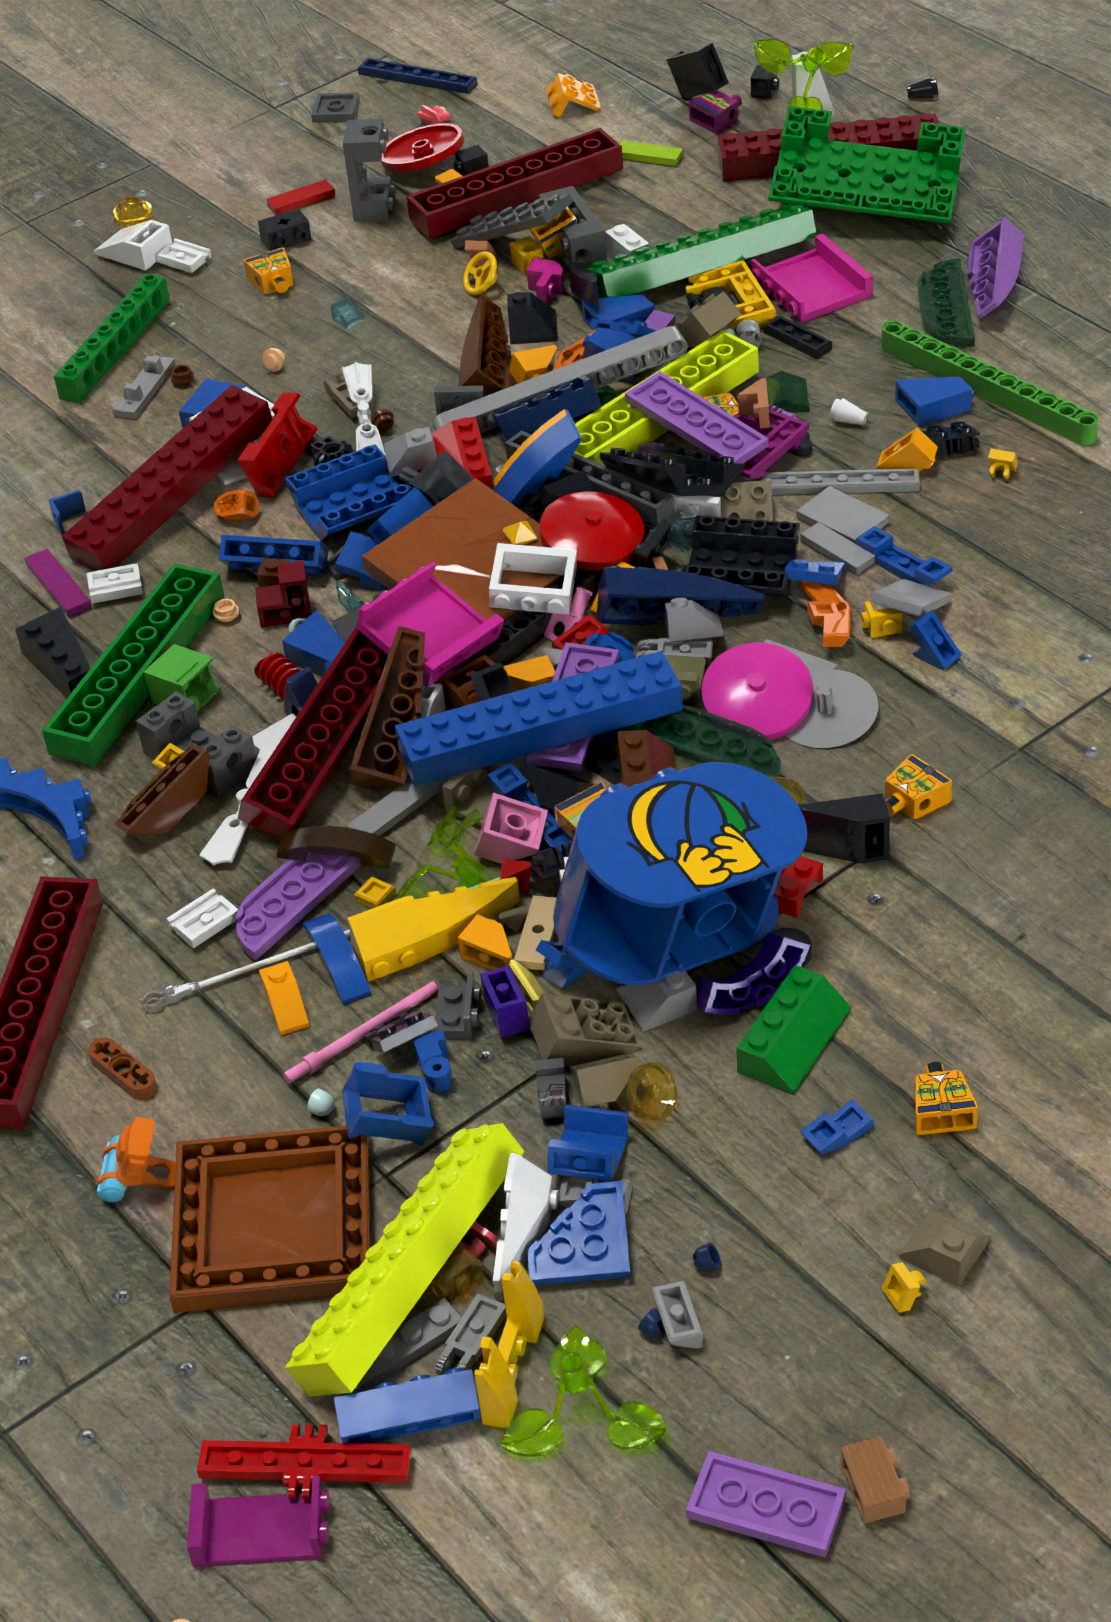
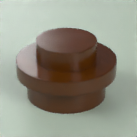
[170,365,194,386]
[370,409,394,432]

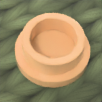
[262,348,285,372]
[213,599,239,622]

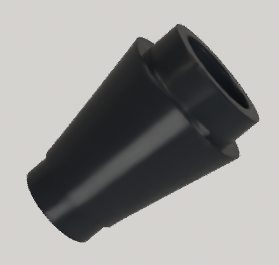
[906,77,939,98]

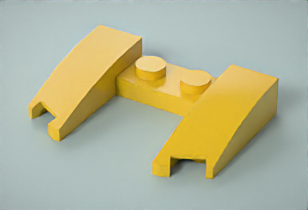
[686,260,776,330]
[474,1261,545,1429]

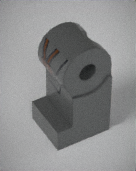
[535,1058,567,1119]

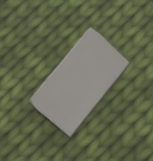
[651,1280,703,1349]

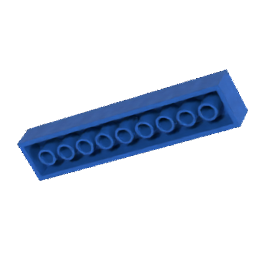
[395,651,683,787]

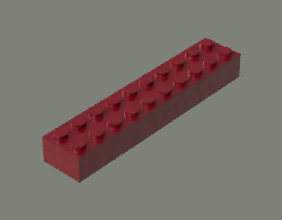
[717,113,939,181]
[406,128,623,239]
[62,385,273,571]
[237,627,388,840]
[0,876,103,1129]

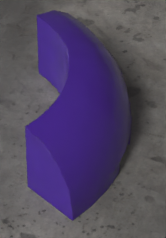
[696,932,810,1015]

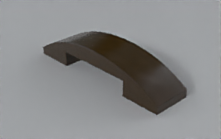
[276,826,396,868]

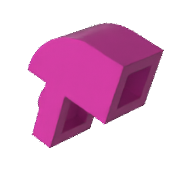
[527,258,564,304]

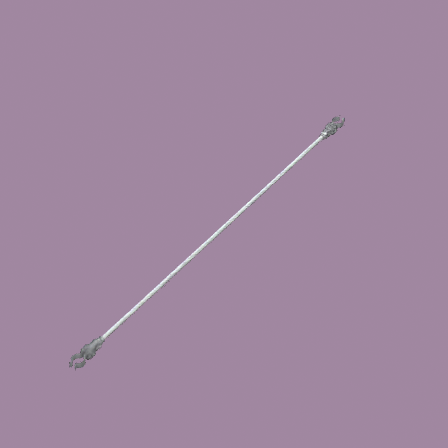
[140,871,533,1011]

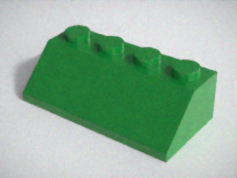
[736,965,851,1095]

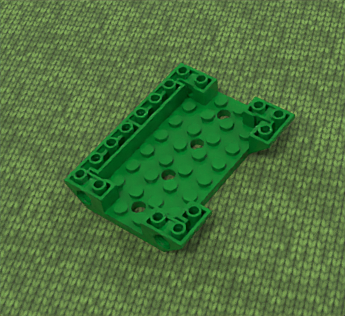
[768,106,966,225]

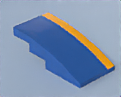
[493,409,582,508]

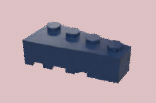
[492,375,602,442]

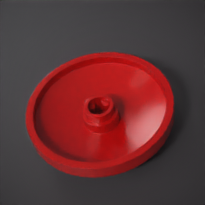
[381,123,464,172]
[539,491,644,571]

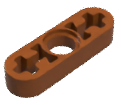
[88,1038,157,1100]

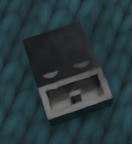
[798,793,890,864]

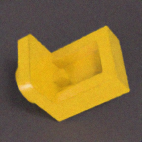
[860,601,903,638]

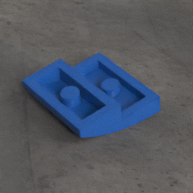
[335,532,386,591]

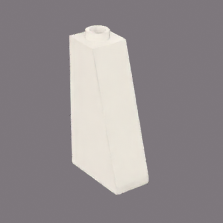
[792,52,838,124]

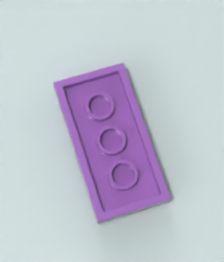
[686,1451,846,1558]

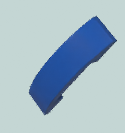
[856,526,952,585]
[487,761,573,854]
[303,913,371,1005]

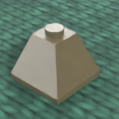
[569,1053,640,1109]
[899,1208,991,1286]

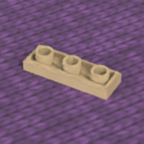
[514,895,556,970]

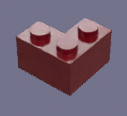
[255,560,312,628]

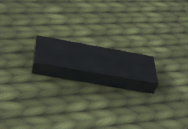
[763,315,833,359]

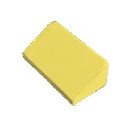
[509,959,546,1013]

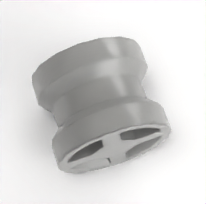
[736,319,762,347]

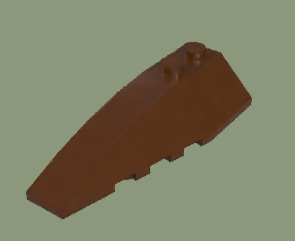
[458,294,515,396]
[350,626,425,791]
[617,730,676,787]

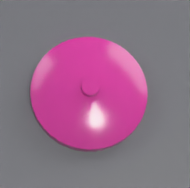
[701,642,813,742]

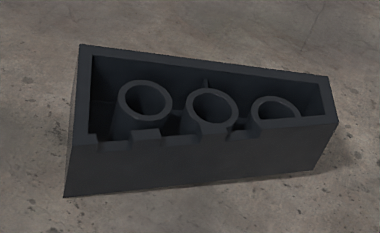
[15,606,90,698]

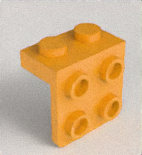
[546,73,601,118]

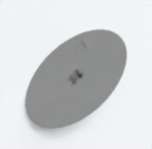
[785,669,878,748]

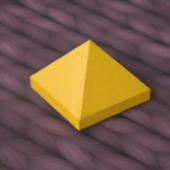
[503,521,538,545]

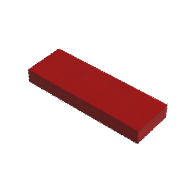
[266,179,336,215]

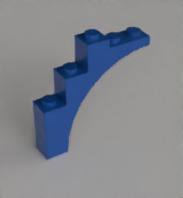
[0,757,92,860]

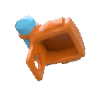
[96,1117,176,1202]

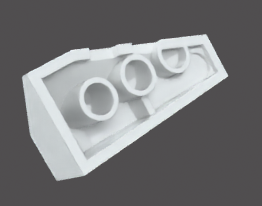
[493,1153,559,1301]

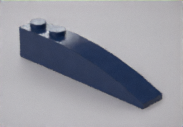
[596,566,765,625]

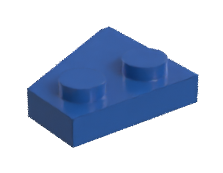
[590,319,656,336]
[784,559,845,585]

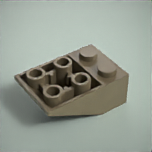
[676,291,742,347]
[529,994,641,1067]

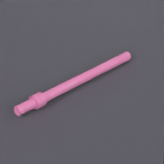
[283,981,439,1084]

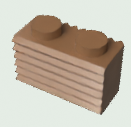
[841,1436,910,1524]

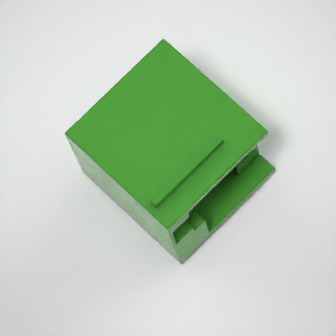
[143,644,222,711]

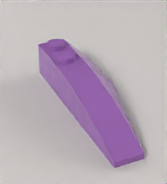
[967,218,1024,318]

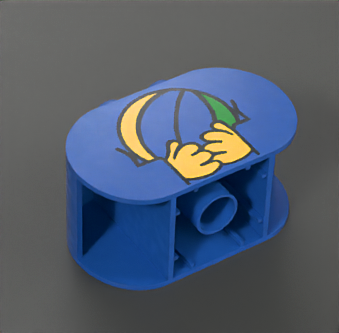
[553,762,807,985]

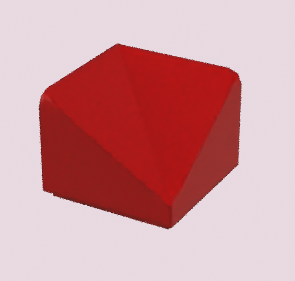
[500,859,531,893]

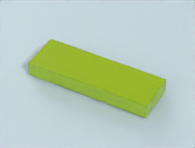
[620,140,684,167]

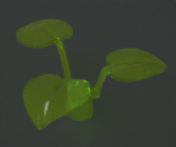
[754,39,854,110]
[395,806,487,900]
[499,1325,667,1457]

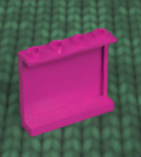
[751,233,873,323]
[356,561,504,688]

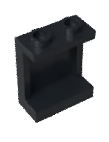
[666,43,729,99]

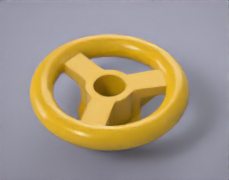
[463,251,497,296]

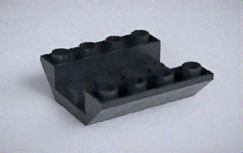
[599,447,744,496]
[681,515,800,597]

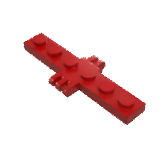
[197,1424,412,1500]

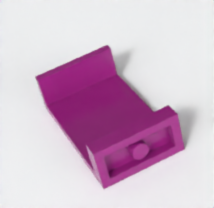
[187,1476,330,1567]

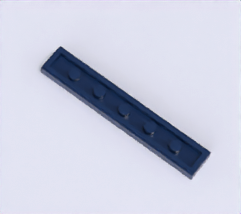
[358,58,477,94]

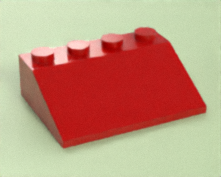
[417,417,493,490]

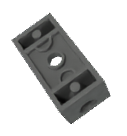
[343,118,396,221]
[539,186,607,271]
[136,691,257,799]

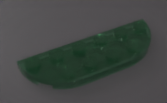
[917,258,975,349]
[622,705,781,784]

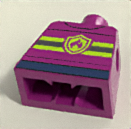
[689,91,742,134]

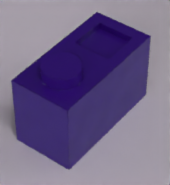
[480,966,530,1038]

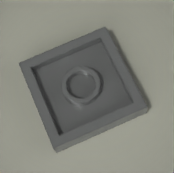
[311,92,360,122]

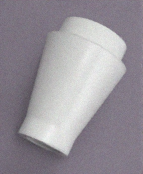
[830,398,868,426]

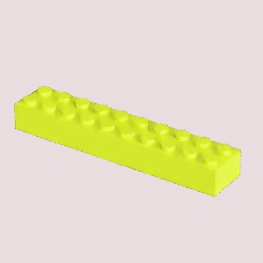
[574,330,759,467]
[285,1123,525,1397]

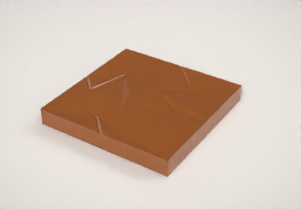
[362,478,565,622]
[169,1125,372,1313]

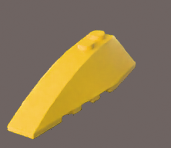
[347,877,520,982]

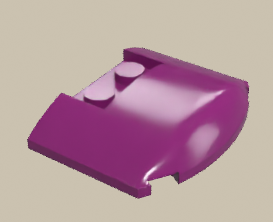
[701,409,809,479]

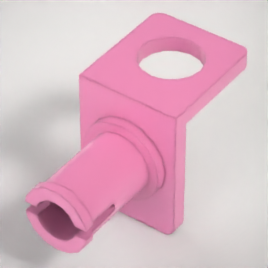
[544,587,593,641]

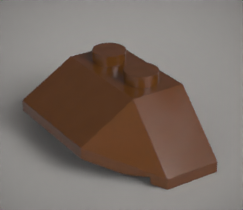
[115,743,210,836]

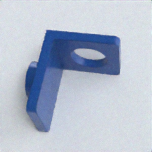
[48,490,86,534]

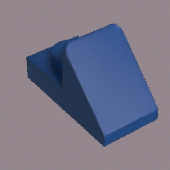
[909,610,962,670]
[536,940,588,988]

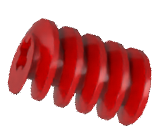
[254,652,301,701]

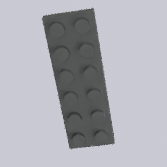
[451,194,573,249]

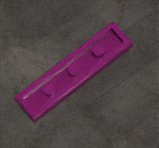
[24,548,92,617]

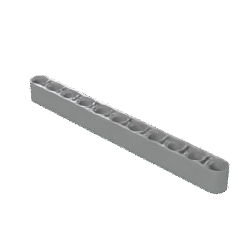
[433,326,688,433]

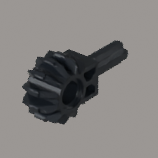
[306,436,354,467]

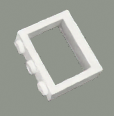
[489,543,577,615]

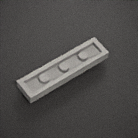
[355,1298,462,1392]

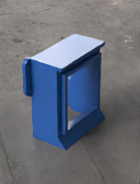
[342,1061,434,1146]

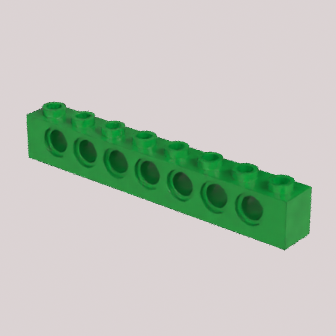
[54,274,170,403]

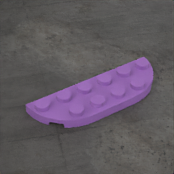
[236,853,361,960]

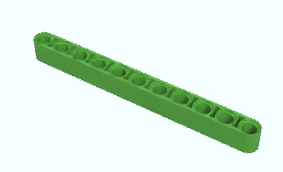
[881,321,1098,446]

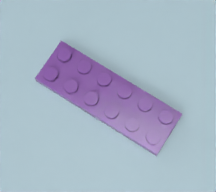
[625,371,769,463]
[526,642,619,772]

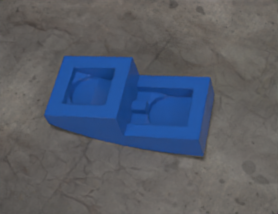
[800,1099,875,1155]

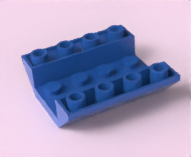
[285,444,412,541]

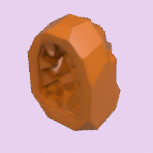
[214,490,259,521]

